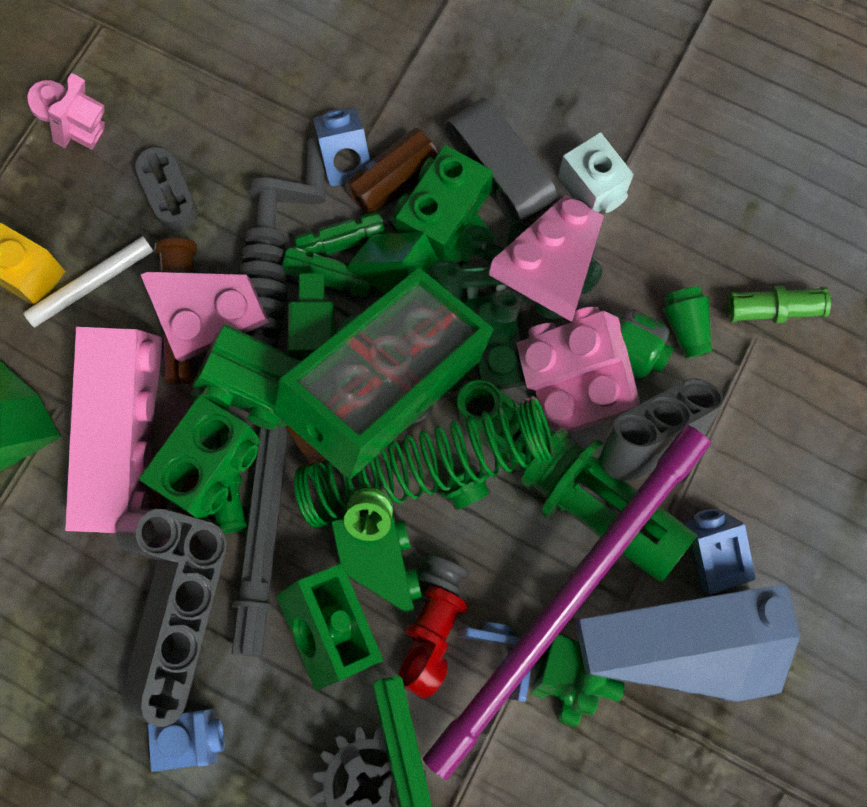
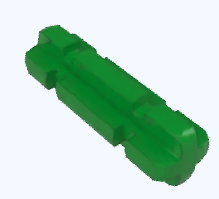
[295,212,385,258]
[282,247,372,298]

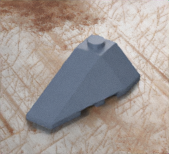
[575,584,800,702]

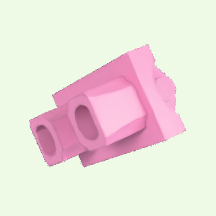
[27,73,105,150]

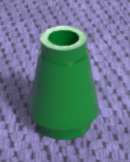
[662,286,713,359]

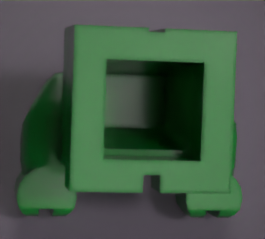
[530,635,625,728]

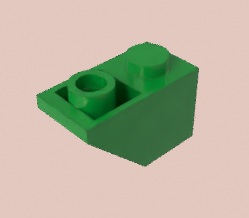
[332,512,422,614]

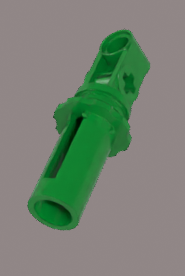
[457,380,698,584]

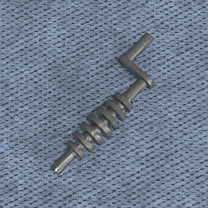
[238,137,326,349]

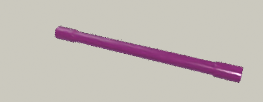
[423,424,712,780]

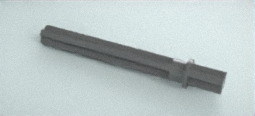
[231,426,289,657]

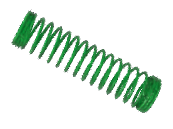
[293,396,554,528]

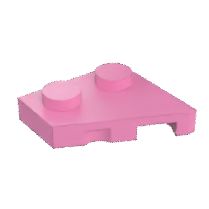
[141,272,269,362]

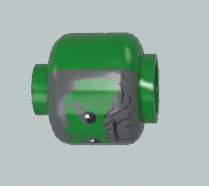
[614,309,674,380]

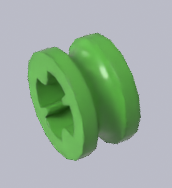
[344,488,393,541]

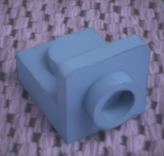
[683,509,756,595]
[148,709,225,772]

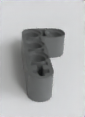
[116,509,227,727]

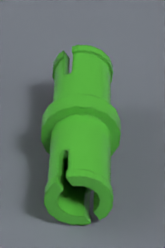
[728,285,831,324]

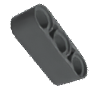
[444,97,557,225]
[599,378,723,481]

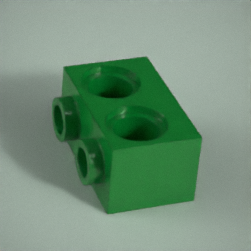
[139,395,261,521]

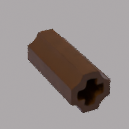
[345,128,439,214]

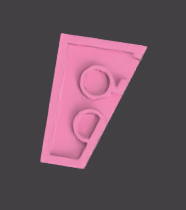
[489,195,604,322]

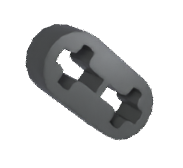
[135,147,198,232]

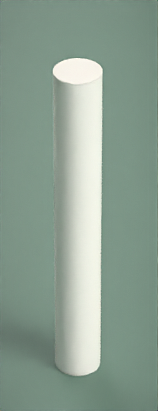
[23,236,154,328]

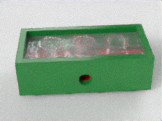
[274,268,494,480]

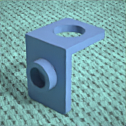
[313,108,370,186]
[457,622,531,702]

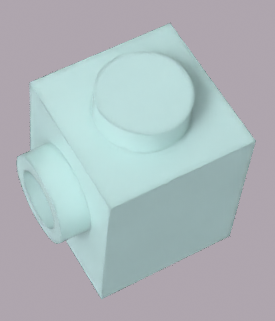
[558,132,634,213]

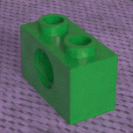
[276,563,384,691]

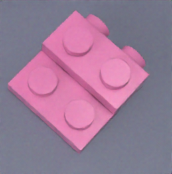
[517,307,640,433]

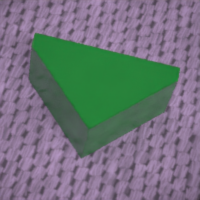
[347,231,450,294]

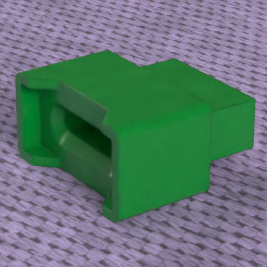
[288,273,337,361]

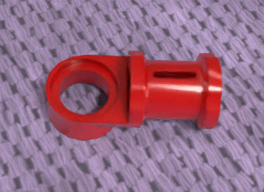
[398,585,468,699]

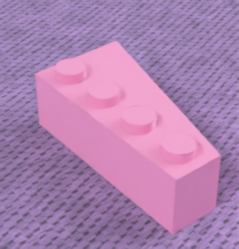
[65,327,163,533]

